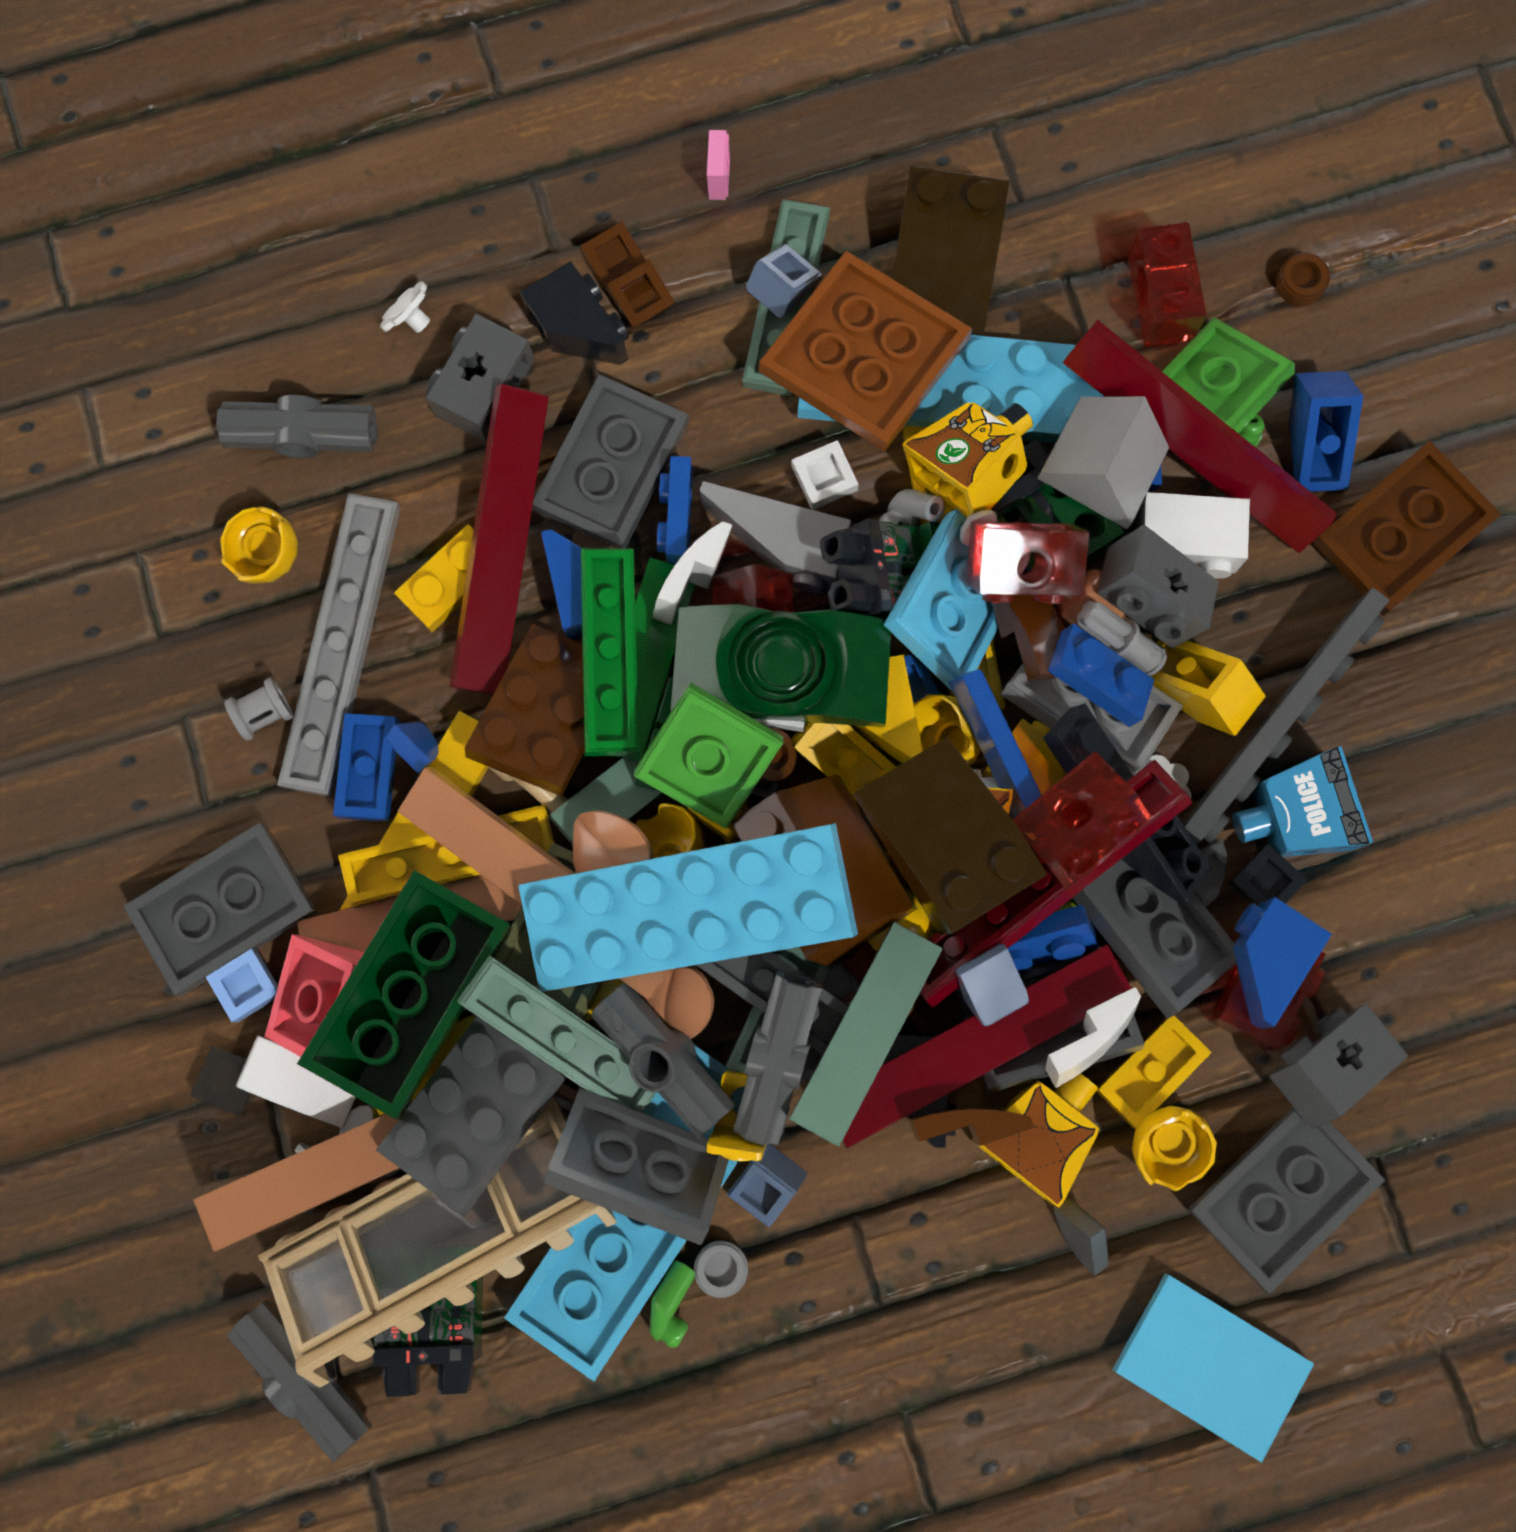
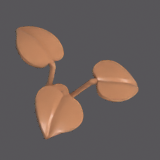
[573,810,714,1039]

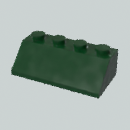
[297,870,510,1120]

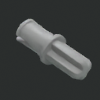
[1077,601,1167,676]

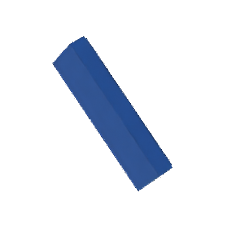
[948,669,1050,825]

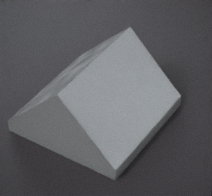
[1037,396,1169,529]

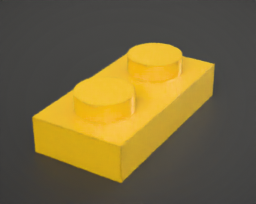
[394,524,473,632]
[791,722,896,804]
[1096,1015,1212,1129]

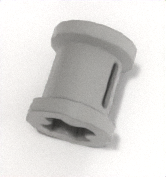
[224,677,294,741]

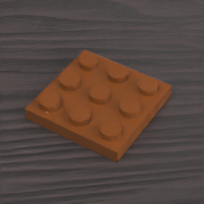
[759,251,972,452]

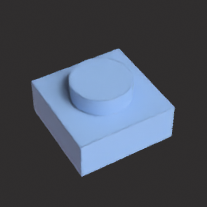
[206,948,278,1023]

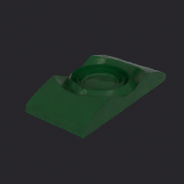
[670,604,891,727]

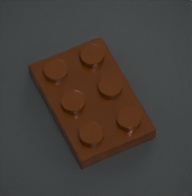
[1313,440,1501,616]
[464,624,585,797]

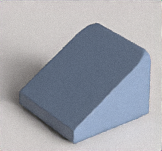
[746,244,822,318]
[956,943,1029,1026]
[727,1144,807,1228]

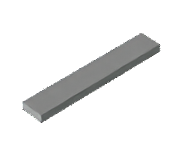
[277,493,401,797]

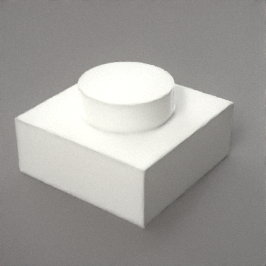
[791,440,858,510]

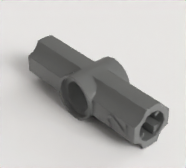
[216,395,378,458]
[733,971,823,1145]
[591,983,736,1139]
[227,1300,373,1462]

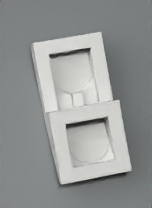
[652,521,732,625]
[1045,987,1141,1088]
[236,1035,356,1128]

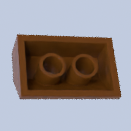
[732,774,917,966]

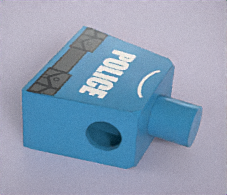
[1232,746,1373,857]

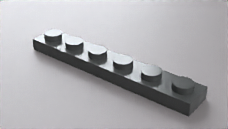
[1183,588,1390,844]

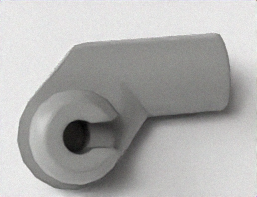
[879,489,945,526]

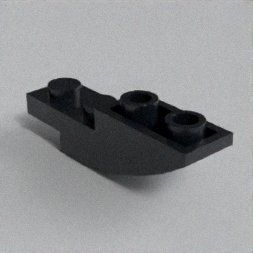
[1043,703,1212,903]

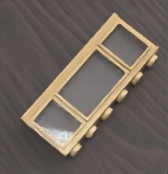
[258,1097,617,1388]

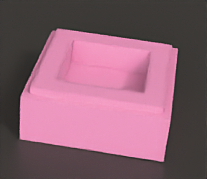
[707,130,730,200]

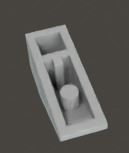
[700,481,851,594]

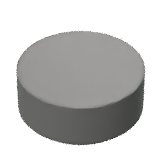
[694,1240,748,1298]

